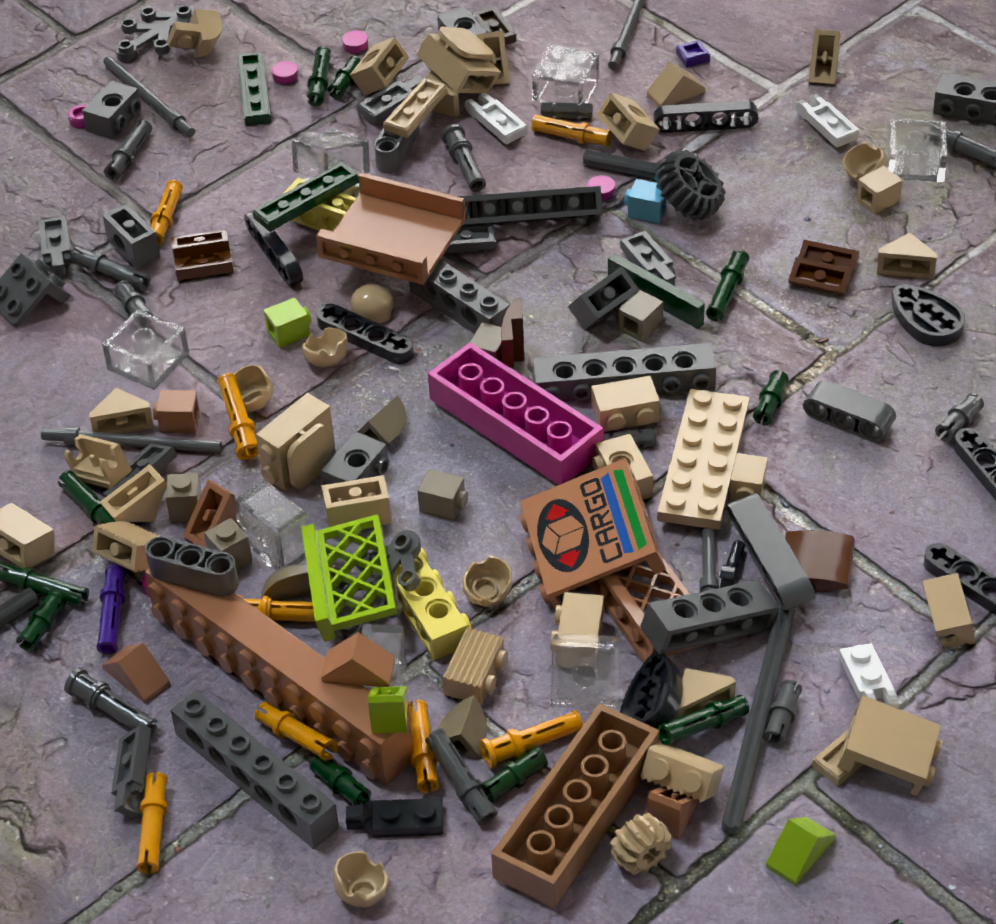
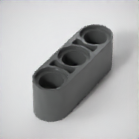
[374,106,419,173]
[803,380,896,442]
[145,536,239,597]

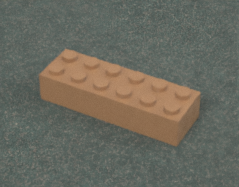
[491,703,660,908]

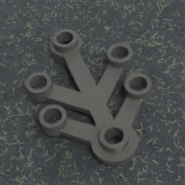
[116,5,195,63]
[335,530,421,639]

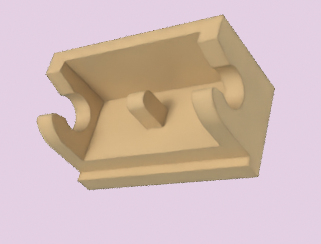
[64,434,132,489]
[922,573,975,647]

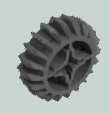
[654,149,726,220]

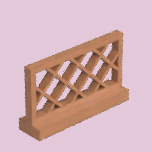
[588,555,706,663]

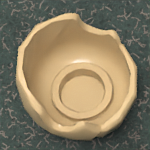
[842,142,888,182]
[350,284,394,324]
[302,327,347,368]
[233,364,274,412]
[462,555,512,607]
[333,851,389,908]

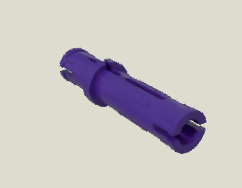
[96,565,126,654]

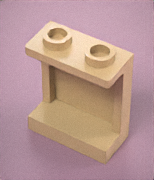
[837,695,943,796]

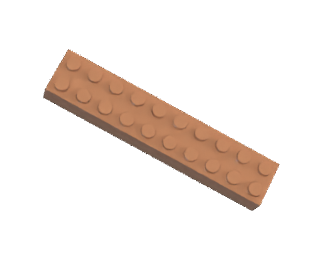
[145,569,413,786]

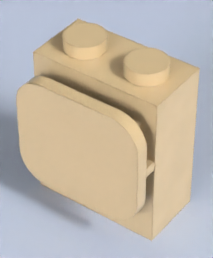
[417,27,501,93]
[256,393,335,491]

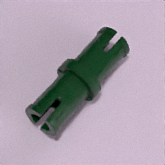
[328,56,361,99]
[753,370,789,425]
[16,591,66,652]
[482,747,548,803]
[309,755,371,805]

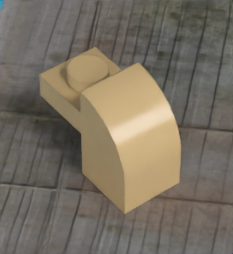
[167,9,223,57]

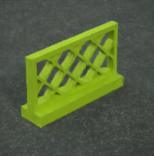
[301,514,398,642]

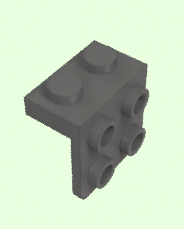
[0,253,71,326]

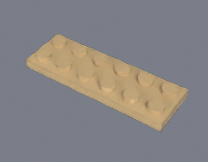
[657,389,750,530]

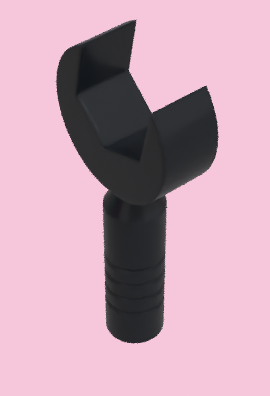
[719,540,745,588]

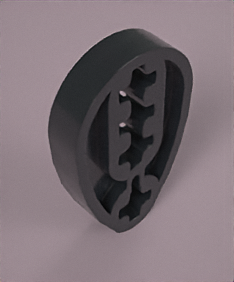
[892,284,965,346]
[620,652,683,729]

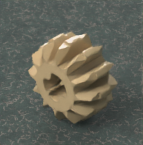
[610,813,672,875]

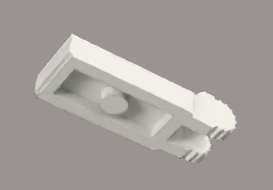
[464,93,528,144]
[795,94,860,148]
[839,643,899,708]

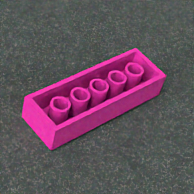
[428,342,604,485]

